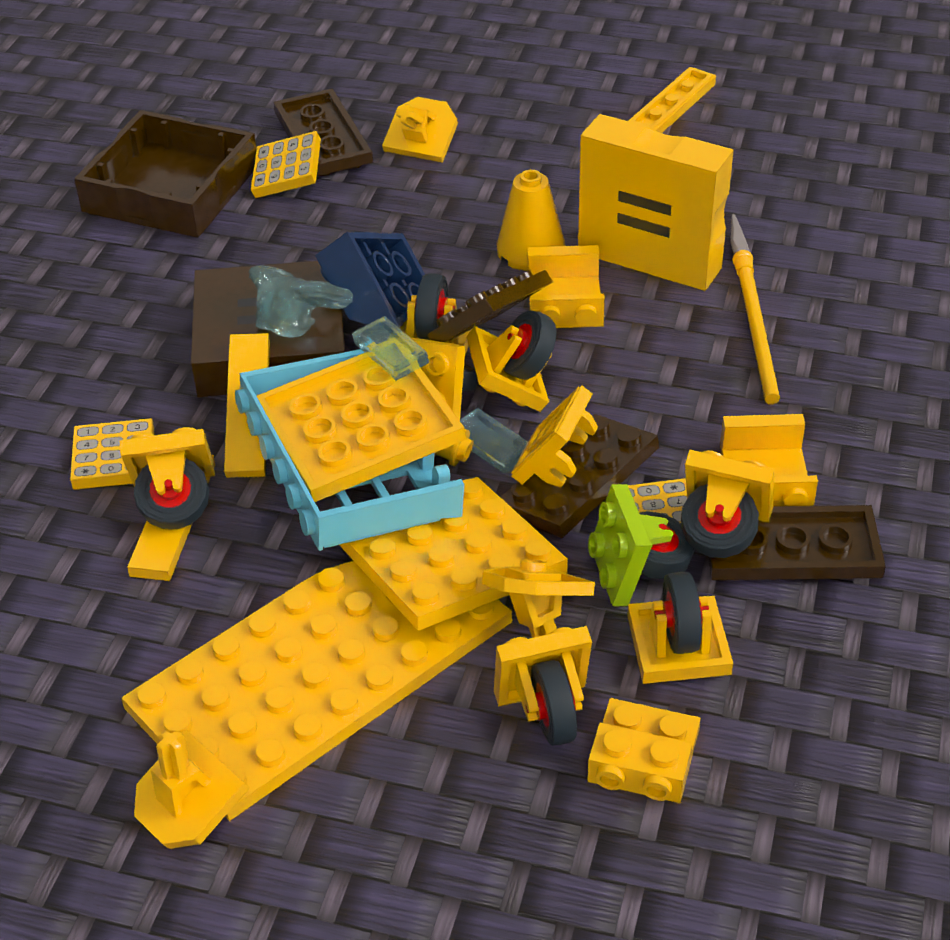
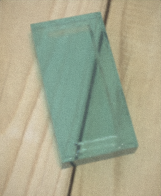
[352,316,429,381]
[460,408,528,474]

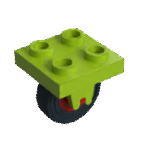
[588,484,694,606]

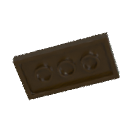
[273,88,373,176]
[427,270,553,343]
[500,414,659,538]
[708,505,886,580]

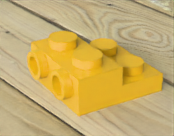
[588,698,701,803]

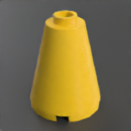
[497,169,565,271]

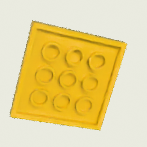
[257,339,466,502]
[339,477,568,631]

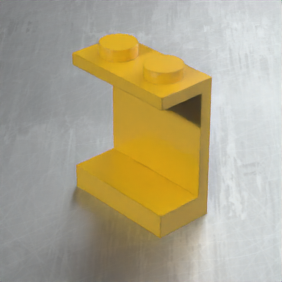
[528,245,605,328]
[720,414,818,506]

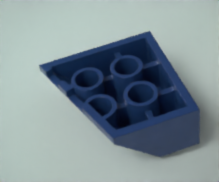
[315,232,425,332]

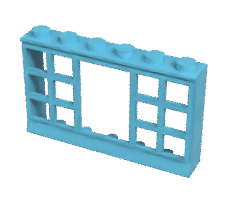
[235,347,464,551]

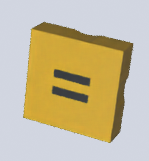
[578,114,734,291]

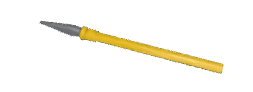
[731,214,780,405]

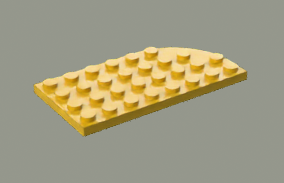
[121,561,512,821]

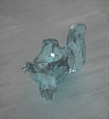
[248,265,353,338]

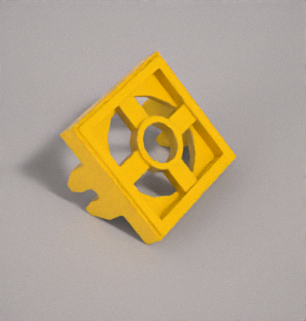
[511,385,598,487]

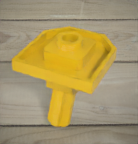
[382,97,458,163]
[482,559,595,638]
[134,729,250,849]

